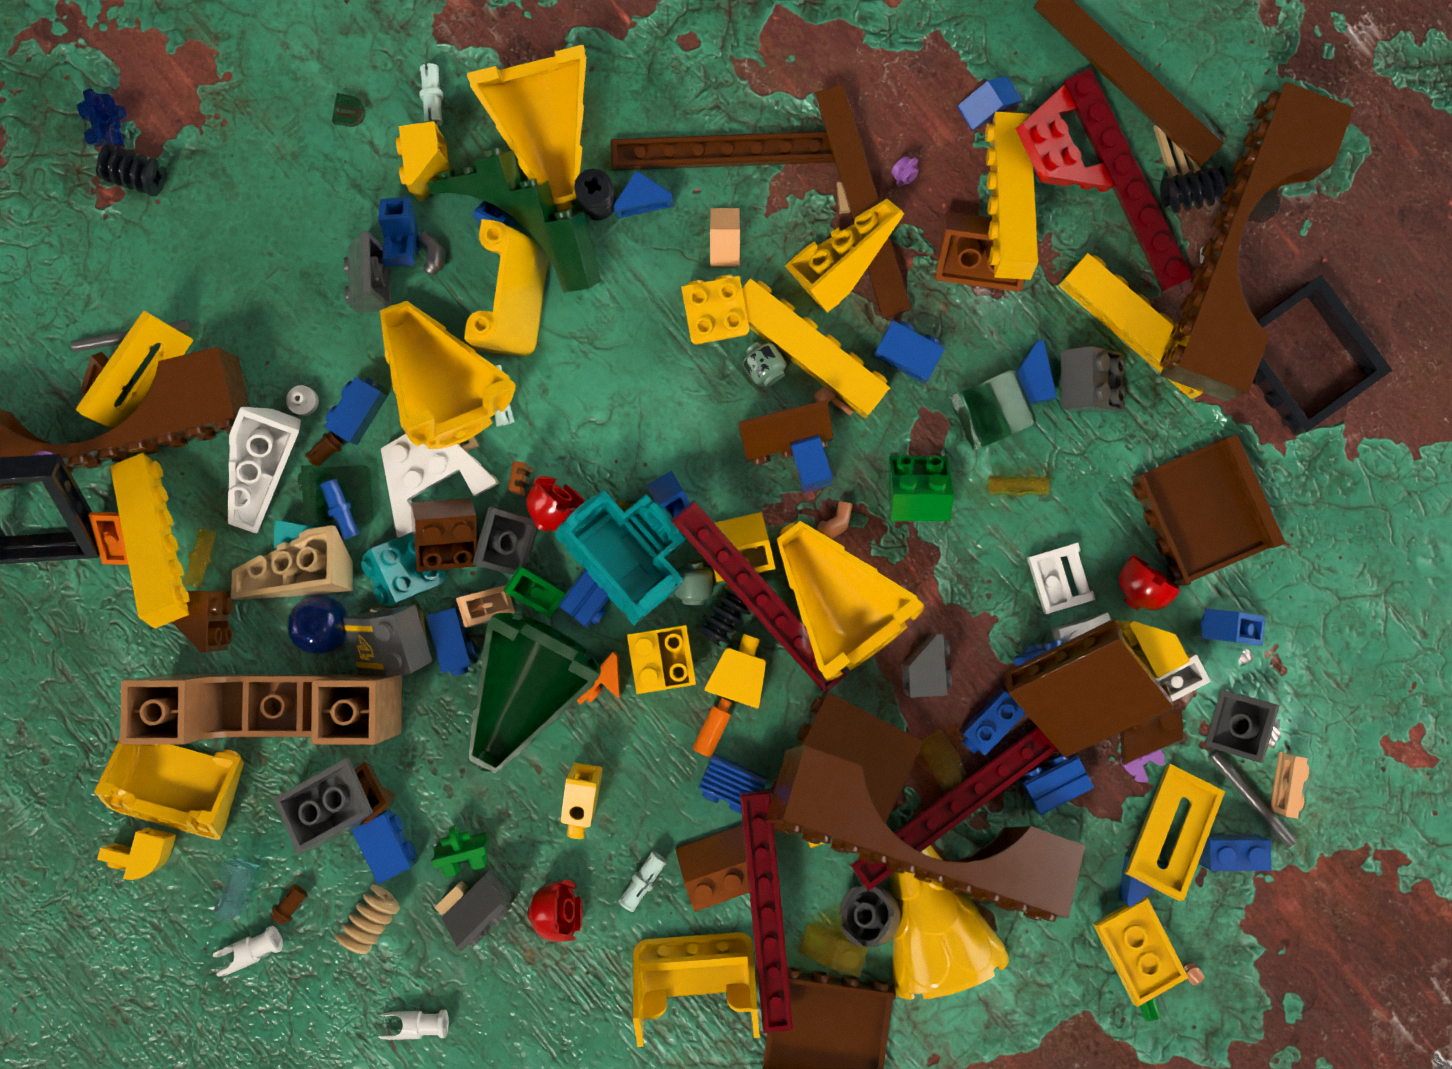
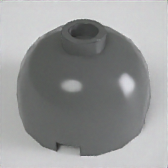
[839,885,901,947]

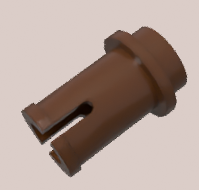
[305,431,344,468]
[270,884,308,925]

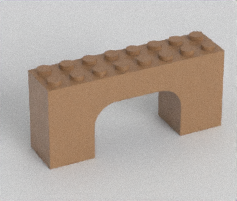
[120,674,402,745]

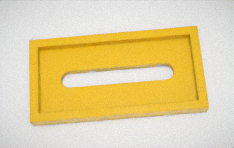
[75,310,194,429]
[1124,764,1225,901]

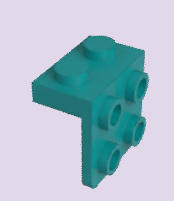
[361,533,446,609]

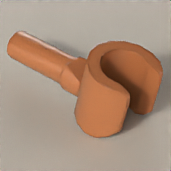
[813,387,854,415]
[1183,962,1205,985]

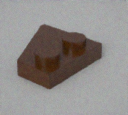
[1120,709,1184,765]

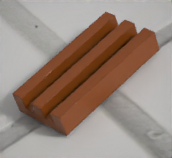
[508,461,533,497]

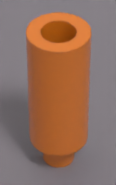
[692,698,732,758]

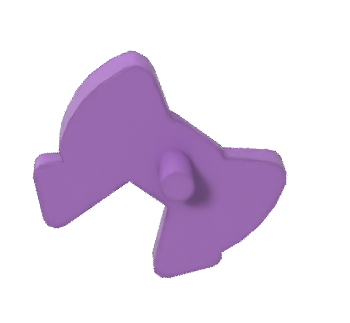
[1120,749,1164,782]

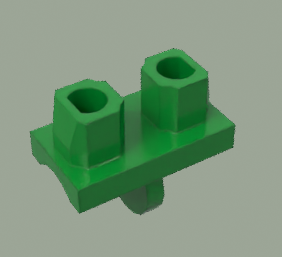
[431,825,488,878]

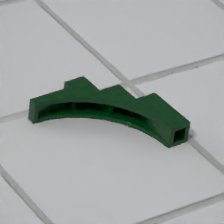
[427,147,601,293]

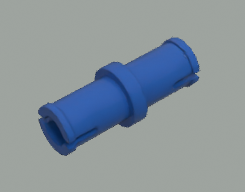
[319,478,360,540]

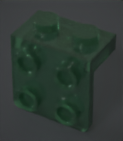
[950,370,1036,451]
[298,465,373,527]

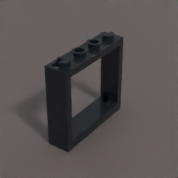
[1252,275,1393,436]
[0,454,100,564]

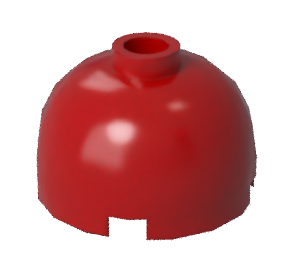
[526,475,585,532]
[1118,554,1181,611]
[527,880,583,942]

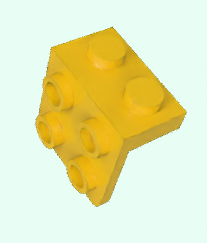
[681,275,749,345]

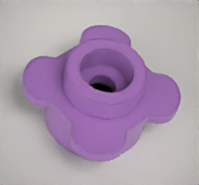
[891,157,919,187]

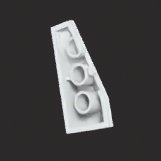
[228,407,301,534]

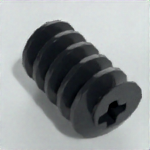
[96,143,167,197]
[1160,166,1228,213]
[574,168,616,220]
[695,586,752,648]

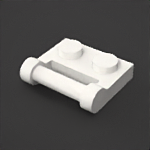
[1027,543,1095,614]

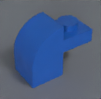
[378,197,419,267]

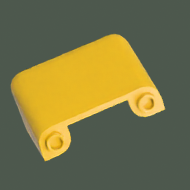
[464,219,549,357]
[94,739,244,840]

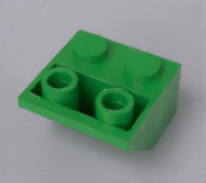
[889,455,954,521]

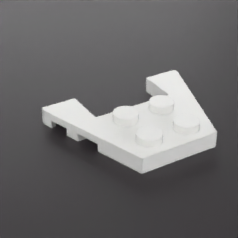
[381,434,499,538]

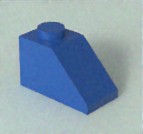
[1008,340,1057,409]
[646,471,690,541]
[1200,609,1266,646]

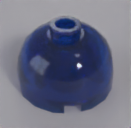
[286,595,348,655]

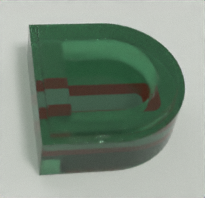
[332,93,366,127]

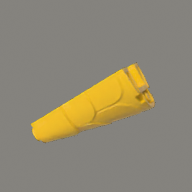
[467,45,587,211]
[380,301,516,449]
[777,521,924,680]
[891,845,1009,1000]

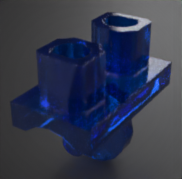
[77,88,127,148]

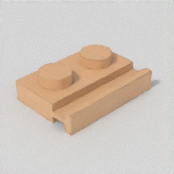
[1269,752,1309,819]

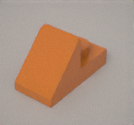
[88,512,128,565]
[576,651,621,705]

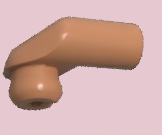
[817,501,853,539]

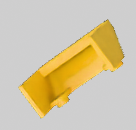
[633,932,760,1047]

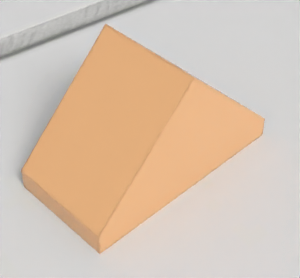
[710,208,740,267]
[456,585,515,627]

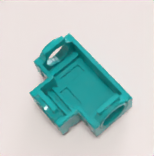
[555,490,686,626]

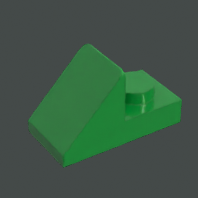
[503,566,566,618]

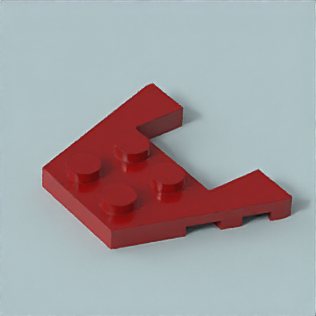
[1015,85,1115,192]

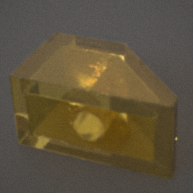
[800,922,868,977]

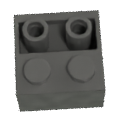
[1061,346,1126,412]
[901,633,952,698]
[442,869,514,951]

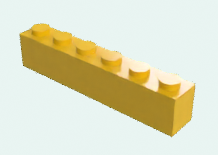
[985,111,1038,280]
[1058,253,1203,399]
[742,278,890,419]
[110,453,189,629]

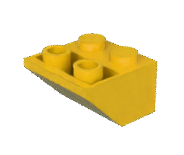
[396,121,450,202]
[714,512,775,582]
[1117,620,1190,678]
[627,625,696,694]

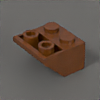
[411,498,477,572]
[172,591,233,652]

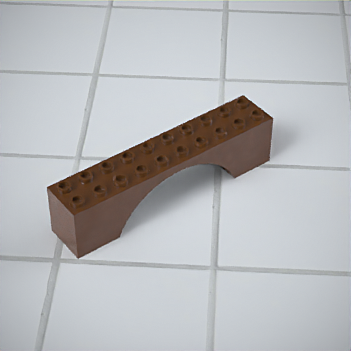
[1160,82,1355,401]
[0,347,250,490]
[765,745,1085,922]

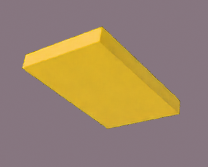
[1092,896,1189,1007]

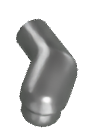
[417,231,446,276]

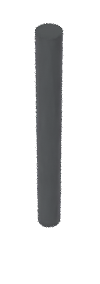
[71,319,191,352]
[1208,750,1297,847]

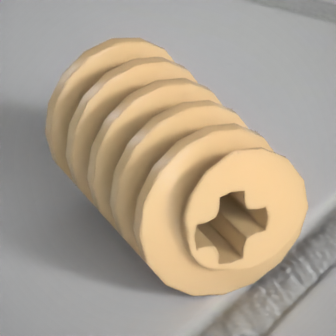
[335,884,400,954]

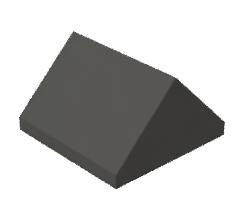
[472,507,537,575]
[1205,689,1280,764]

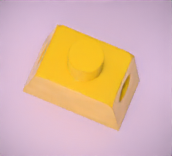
[704,634,766,709]
[561,762,603,839]

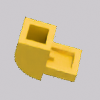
[97,827,176,880]

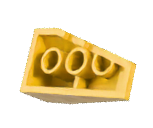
[785,199,904,313]

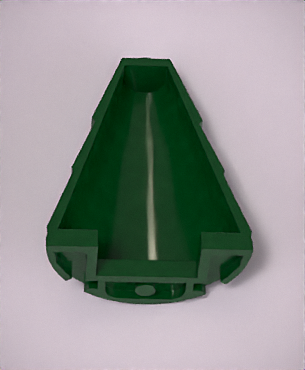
[468,613,601,774]

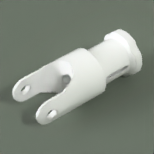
[213,926,283,977]
[378,1010,449,1040]

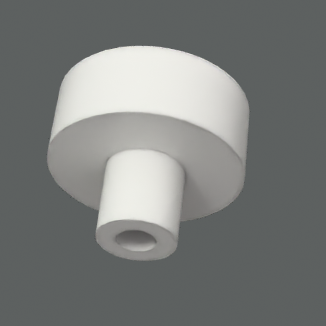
[286,385,319,416]

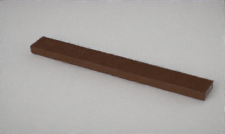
[1034,0,1223,167]
[814,84,911,319]
[611,131,835,171]

